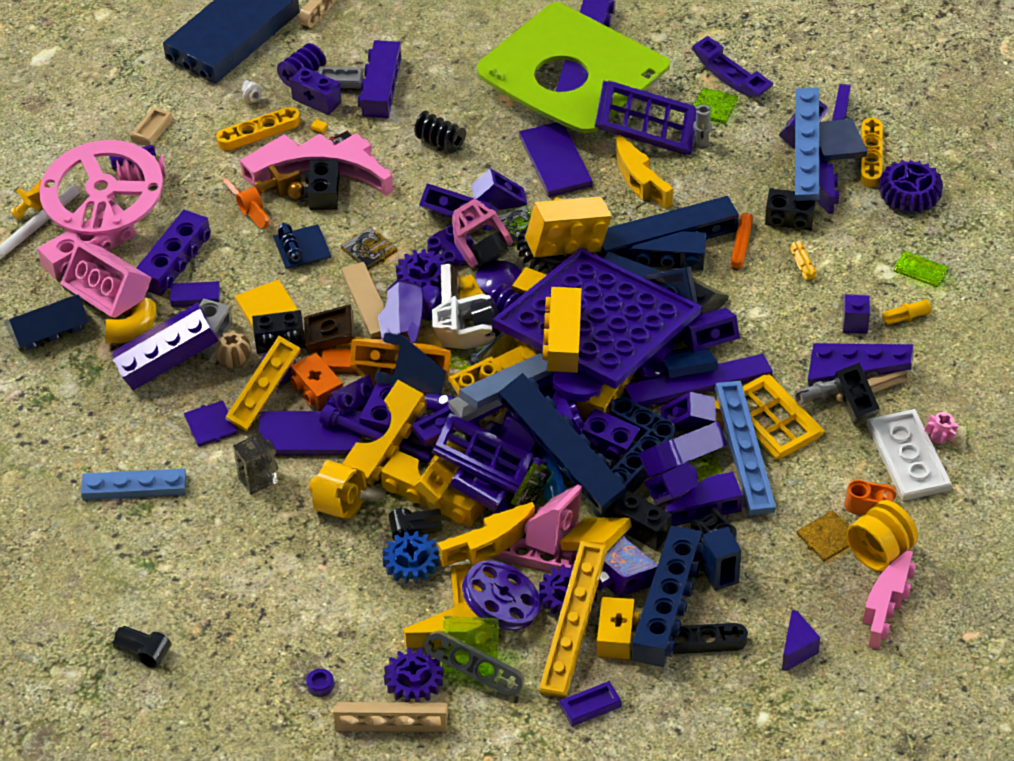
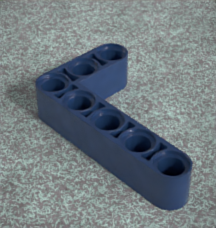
[592,397,675,518]

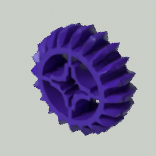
[879,159,943,214]

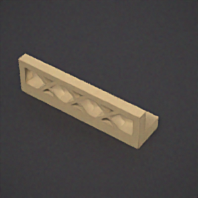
[333,702,448,732]

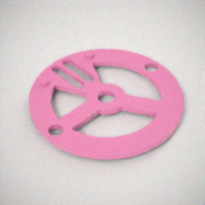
[40,140,163,235]

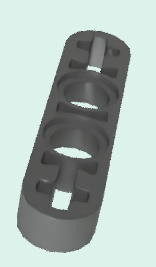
[424,631,525,696]

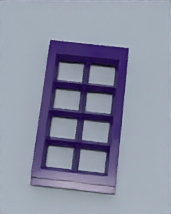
[594,80,697,155]

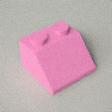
[524,485,582,555]

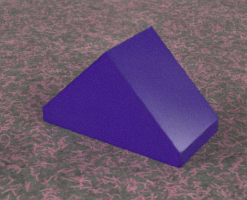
[782,610,821,671]

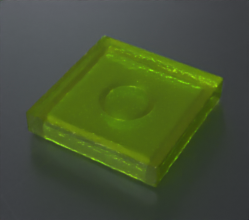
[442,616,499,674]

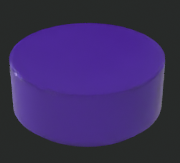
[306,669,334,697]

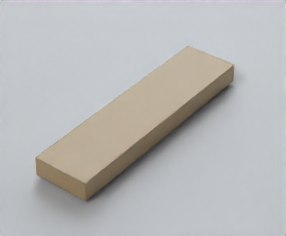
[341,262,385,339]

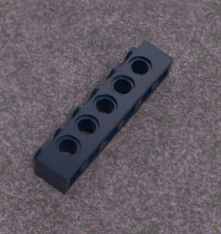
[632,525,703,667]

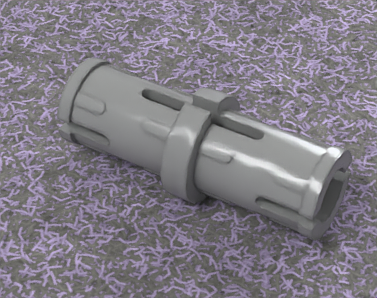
[693,105,712,149]
[794,380,840,405]

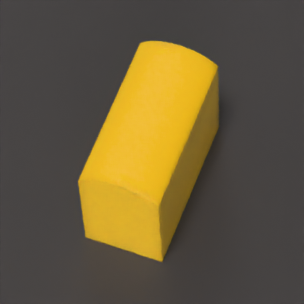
[310,119,328,134]

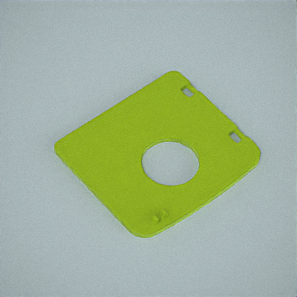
[477,2,670,133]

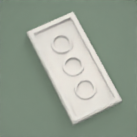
[866,409,952,501]

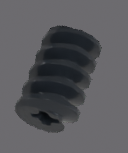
[414,110,466,154]

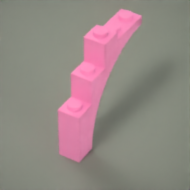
[240,133,393,196]

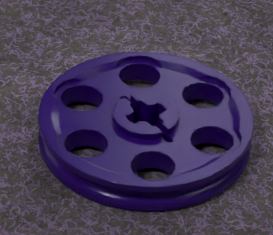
[462,560,541,631]

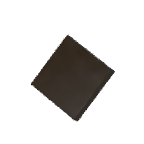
[304,304,355,354]

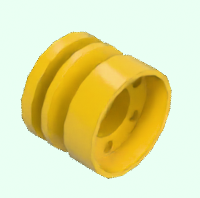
[846,500,919,571]

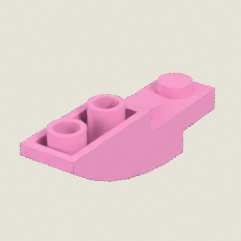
[863,550,916,649]

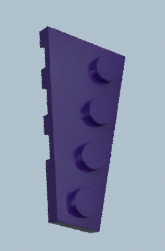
[808,343,914,386]

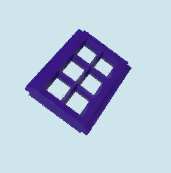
[432,413,533,495]

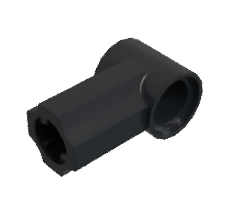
[388,508,443,541]
[112,626,172,668]

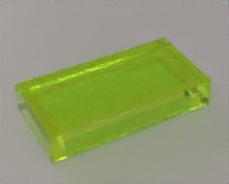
[894,251,949,288]

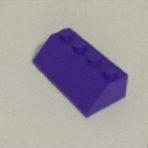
[112,303,219,390]

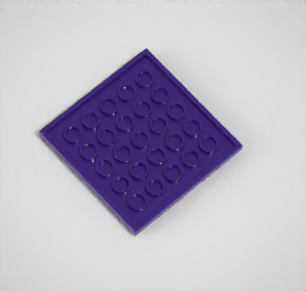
[492,248,701,389]

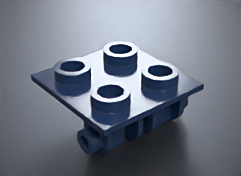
[273,222,331,269]

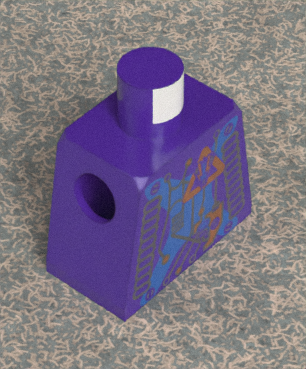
[597,536,658,597]

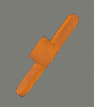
[223,178,269,229]

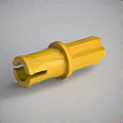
[882,299,932,325]

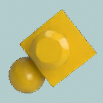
[11,178,50,220]

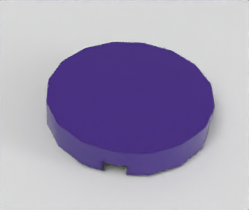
[553,371,604,402]

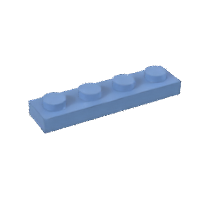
[81,468,187,500]

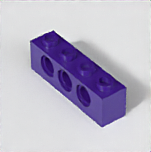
[136,209,211,296]

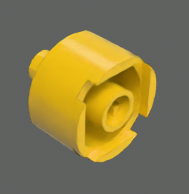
[309,460,367,519]

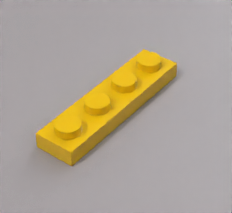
[226,336,300,432]

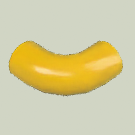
[105,297,156,344]

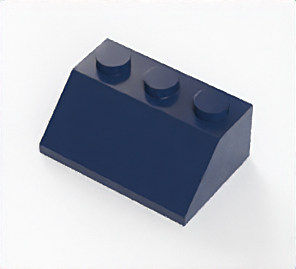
[4,294,89,351]

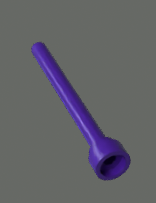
[319,405,433,463]

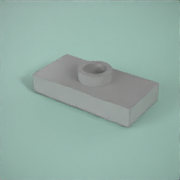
[318,67,364,89]

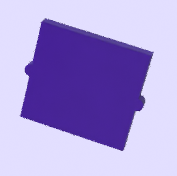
[184,400,237,447]

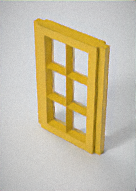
[742,374,825,460]

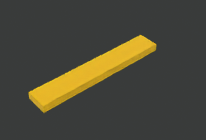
[539,541,608,698]

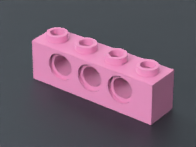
[37,204,136,280]

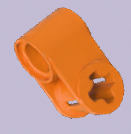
[844,480,897,515]

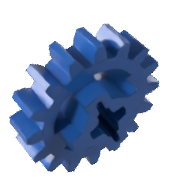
[382,531,440,584]

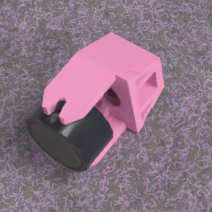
[452,199,513,269]

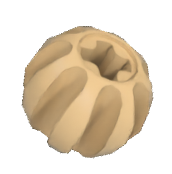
[214,331,251,368]

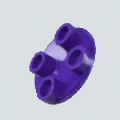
[427,225,475,266]
[475,260,522,295]

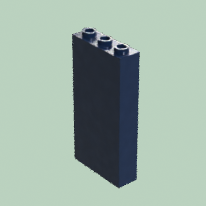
[163,0,300,84]

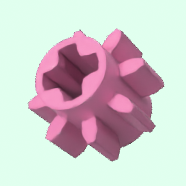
[924,412,959,444]

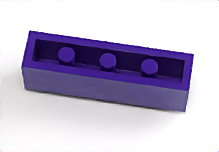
[358,40,402,118]

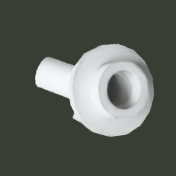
[242,80,262,104]

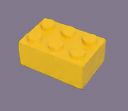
[525,197,611,258]

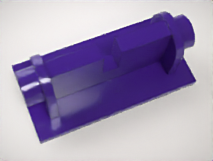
[326,374,374,416]

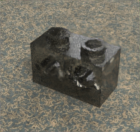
[233,433,278,495]

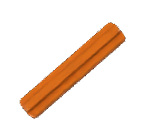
[730,213,753,269]

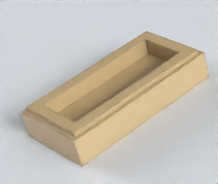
[130,107,173,146]

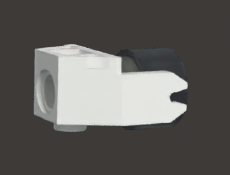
[432,294,502,349]

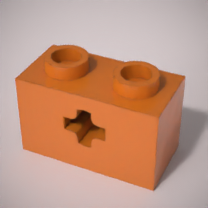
[290,353,343,411]

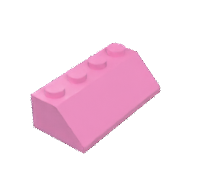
[60,240,152,318]

